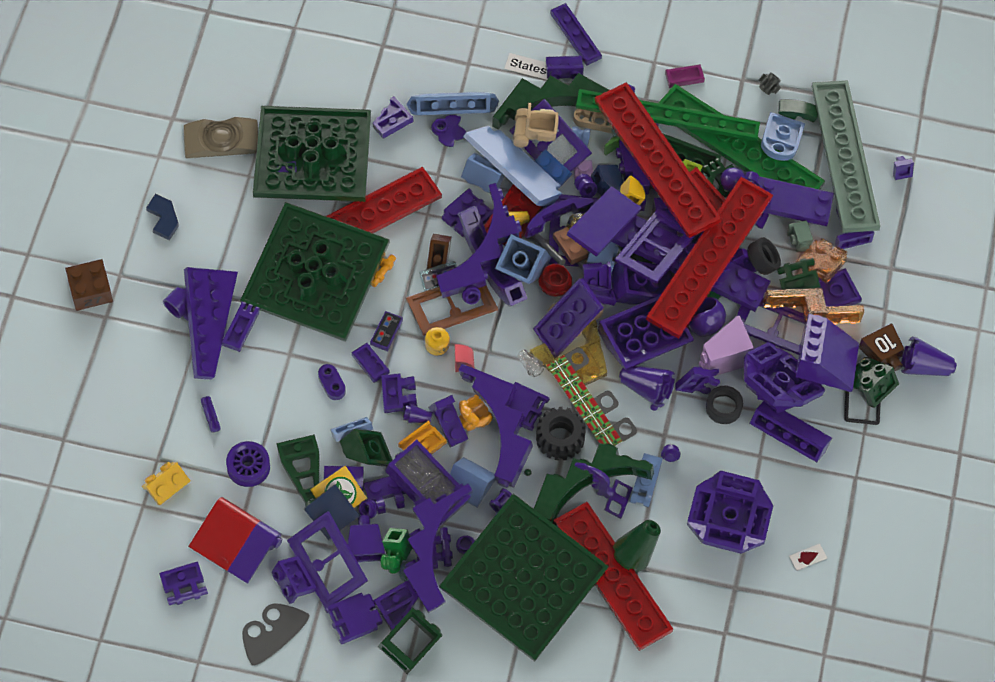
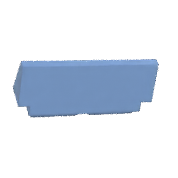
[463,126,562,207]

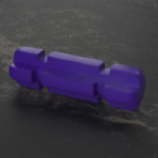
[201,396,221,433]

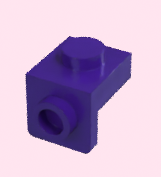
[730,248,757,273]

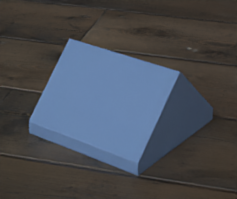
[450,457,496,508]

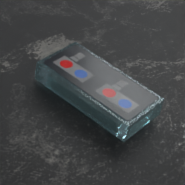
[419,261,457,291]

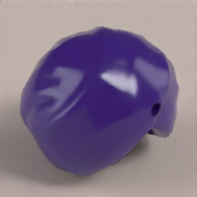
[688,297,726,337]

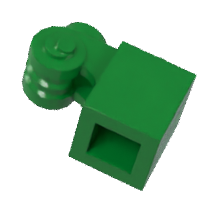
[381,528,412,574]

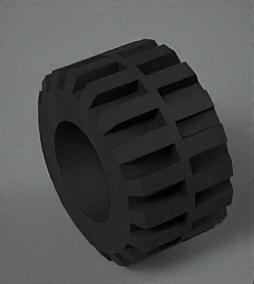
[536,407,586,461]

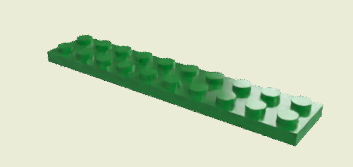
[659,84,825,190]

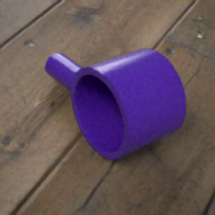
[163,287,188,321]

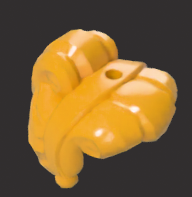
[459,395,493,431]

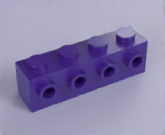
[749,401,832,463]

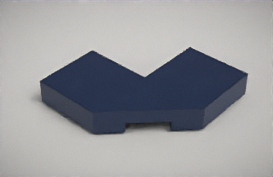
[146,193,179,241]

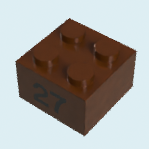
[65,259,113,311]

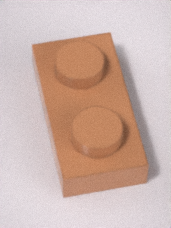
[553,226,588,265]

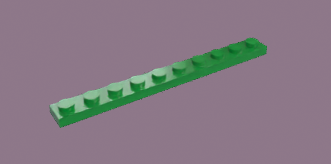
[576,89,760,141]

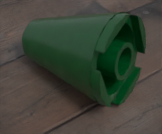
[613,520,661,572]

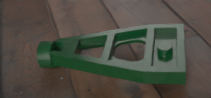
[276,434,320,507]

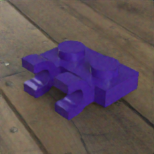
[675,367,720,394]
[381,373,417,413]
[363,476,406,515]

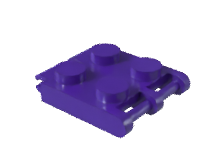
[442,188,493,237]
[509,382,550,431]
[325,592,383,644]

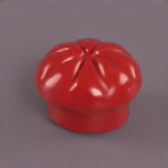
[538,264,572,297]

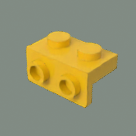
[142,462,191,505]

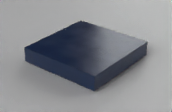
[304,484,360,540]

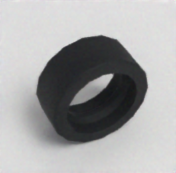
[747,237,781,275]
[706,385,743,424]

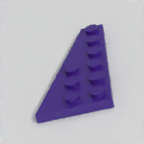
[184,267,238,380]

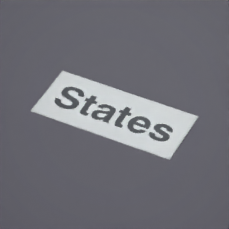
[504,53,547,80]

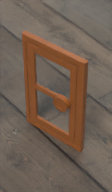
[406,285,498,336]

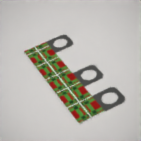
[547,347,637,447]

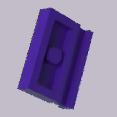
[583,261,611,289]

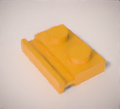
[398,421,447,455]

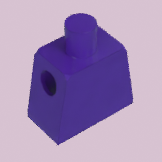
[348,515,385,562]

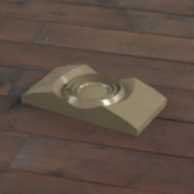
[184,117,258,158]

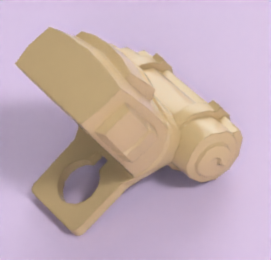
[513,103,558,148]

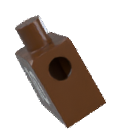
[859,323,904,371]

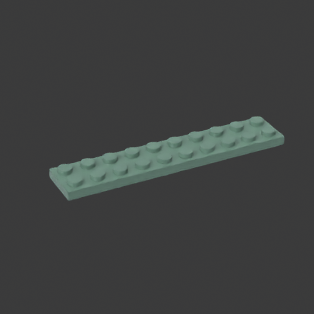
[811,80,880,233]

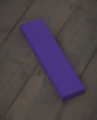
[550,3,602,66]

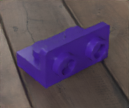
[546,56,584,79]
[272,556,316,604]

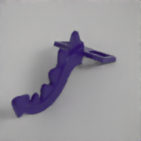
[575,463,633,519]

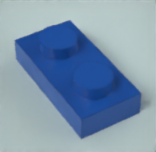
[535,149,572,187]

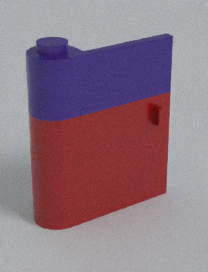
[188,497,283,584]

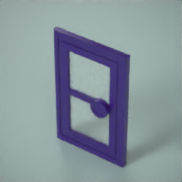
[509,99,592,172]

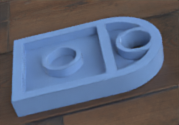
[761,112,805,161]

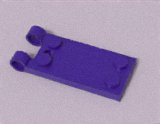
[745,171,834,227]

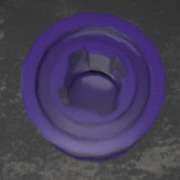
[574,174,597,198]

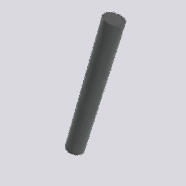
[531,233,565,265]

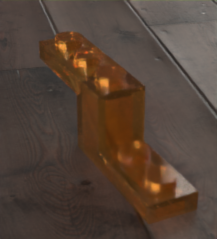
[763,288,865,324]

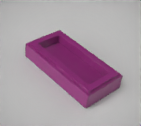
[665,64,705,88]

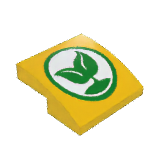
[310,465,367,508]

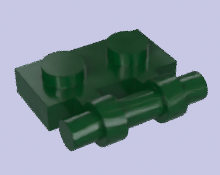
[777,258,821,298]

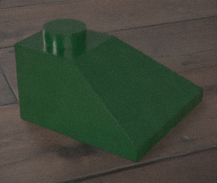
[340,429,393,467]

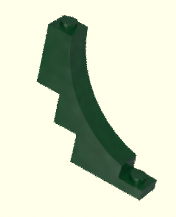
[492,73,609,130]

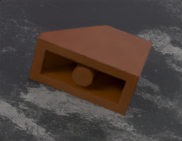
[426,233,452,273]

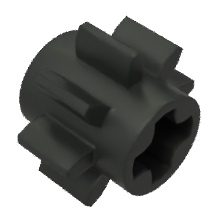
[759,72,781,95]

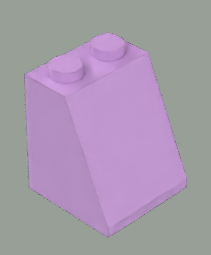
[699,316,754,377]

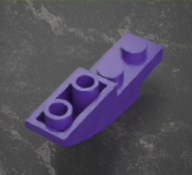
[616,140,650,212]

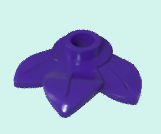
[431,115,466,147]

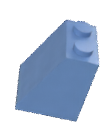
[495,234,551,284]

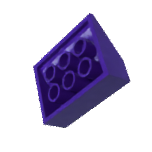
[598,295,694,370]
[795,314,859,392]

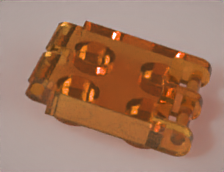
[795,238,847,284]

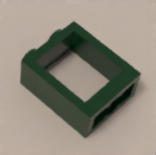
[378,608,443,674]

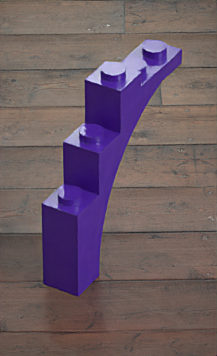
[436,183,522,298]
[403,483,472,613]

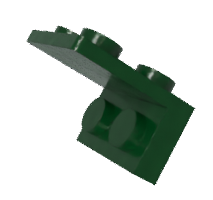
[853,357,899,408]

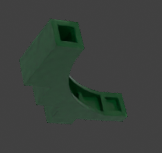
[534,443,654,524]

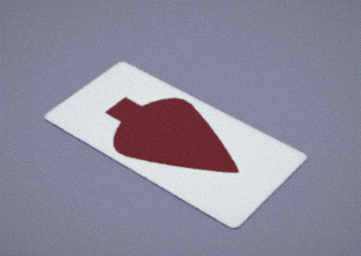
[789,544,827,571]

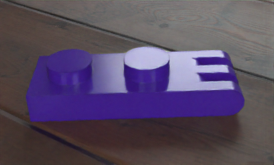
[222,301,260,352]

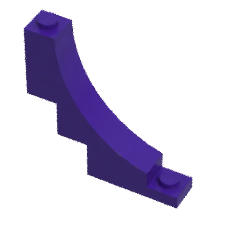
[459,364,533,488]

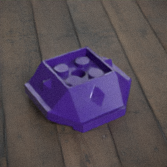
[744,342,825,413]
[687,471,773,554]

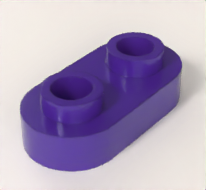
[318,364,346,400]

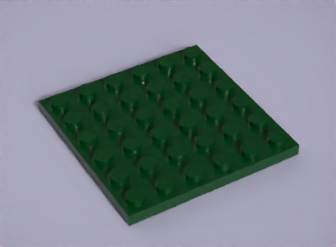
[439,493,609,662]

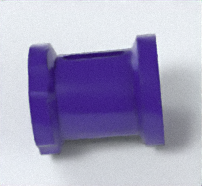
[489,488,512,513]

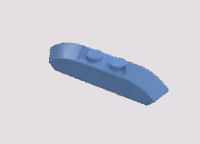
[406,92,499,115]

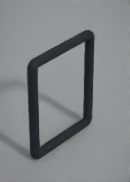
[844,391,881,425]

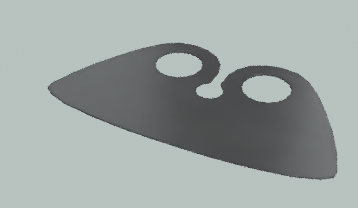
[242,603,310,665]

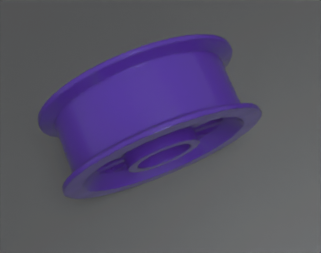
[226,441,270,487]

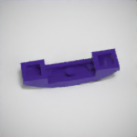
[525,198,594,239]

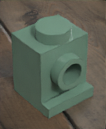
[787,220,813,252]

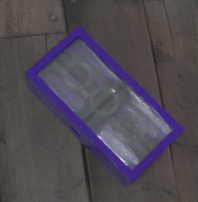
[385,439,471,528]

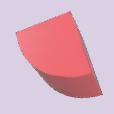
[454,344,475,372]

